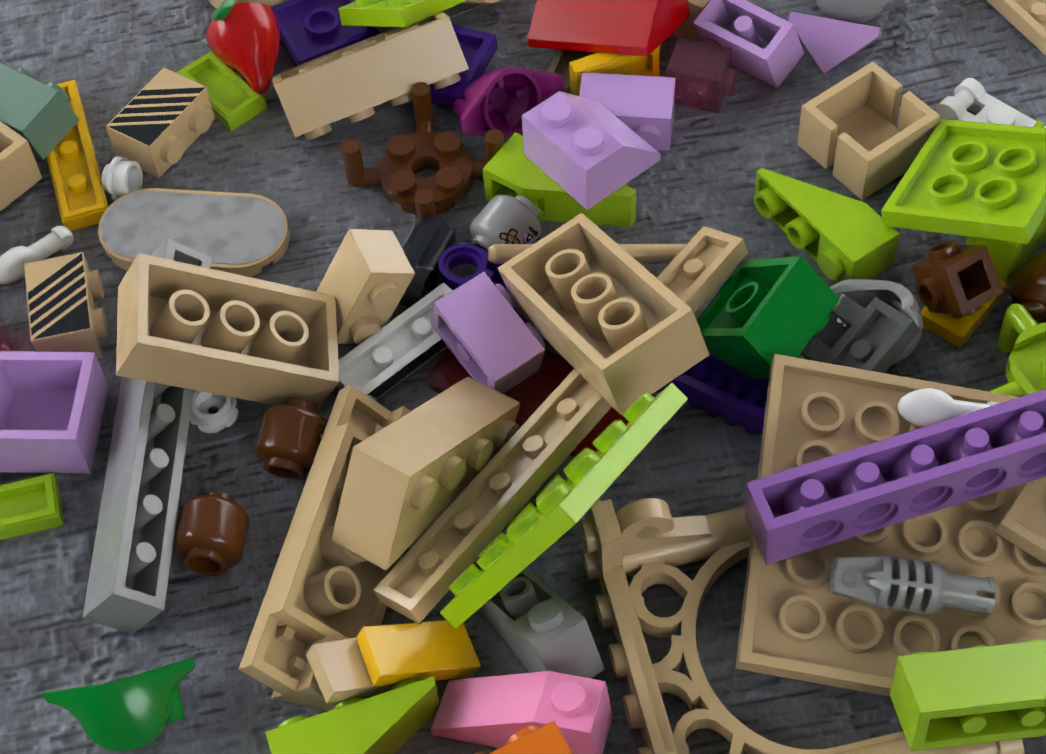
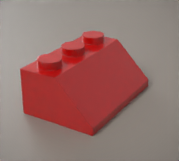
[527,0,690,56]

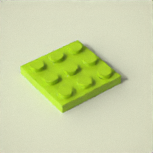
[881,119,1046,244]

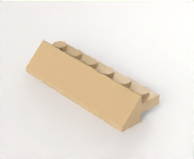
[238,384,411,711]

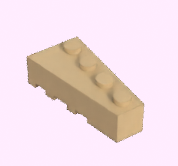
[331,377,521,570]

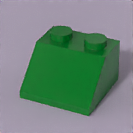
[697,256,840,378]

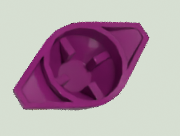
[453,67,565,138]

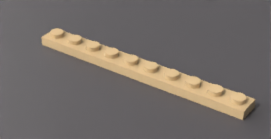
[373,226,748,624]

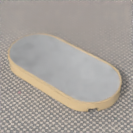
[98,188,290,277]

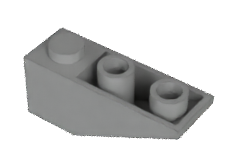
[475,563,605,678]

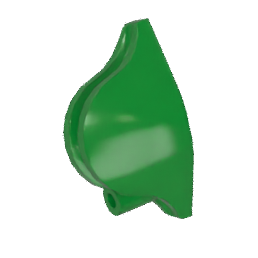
[43,657,196,751]

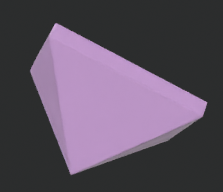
[788,11,883,74]

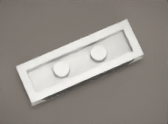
[337,283,453,400]

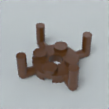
[341,82,504,220]

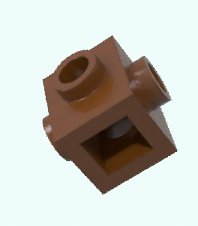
[912,240,1004,318]

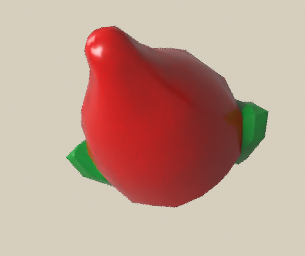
[206,0,280,94]

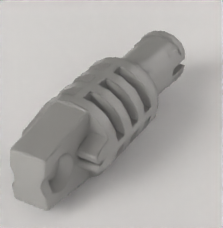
[830,555,996,615]

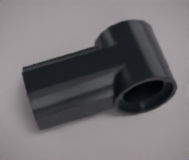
[398,215,456,308]

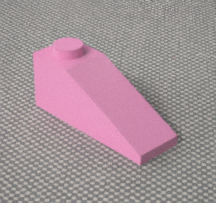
[431,671,613,754]

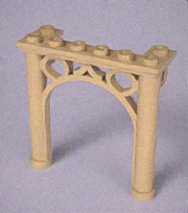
[580,498,1025,754]

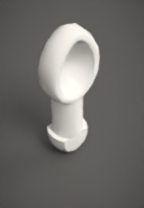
[0,225,73,285]
[898,388,1000,428]

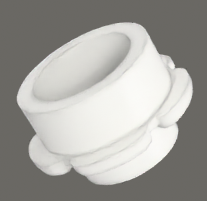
[102,156,143,201]
[190,391,238,434]

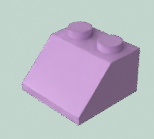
[522,91,661,210]

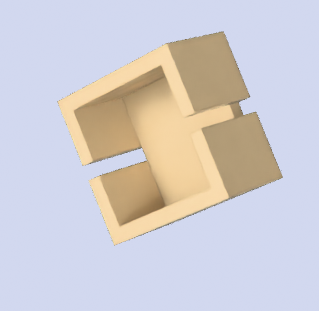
[797,61,940,200]

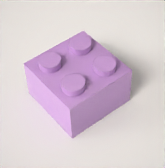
[0,351,109,474]

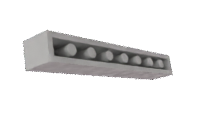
[82,238,212,634]

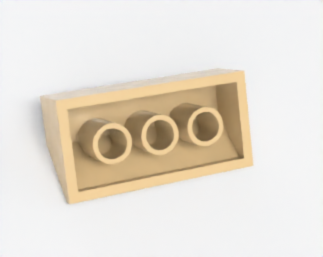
[272,12,469,140]

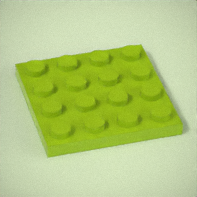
[440,383,688,629]

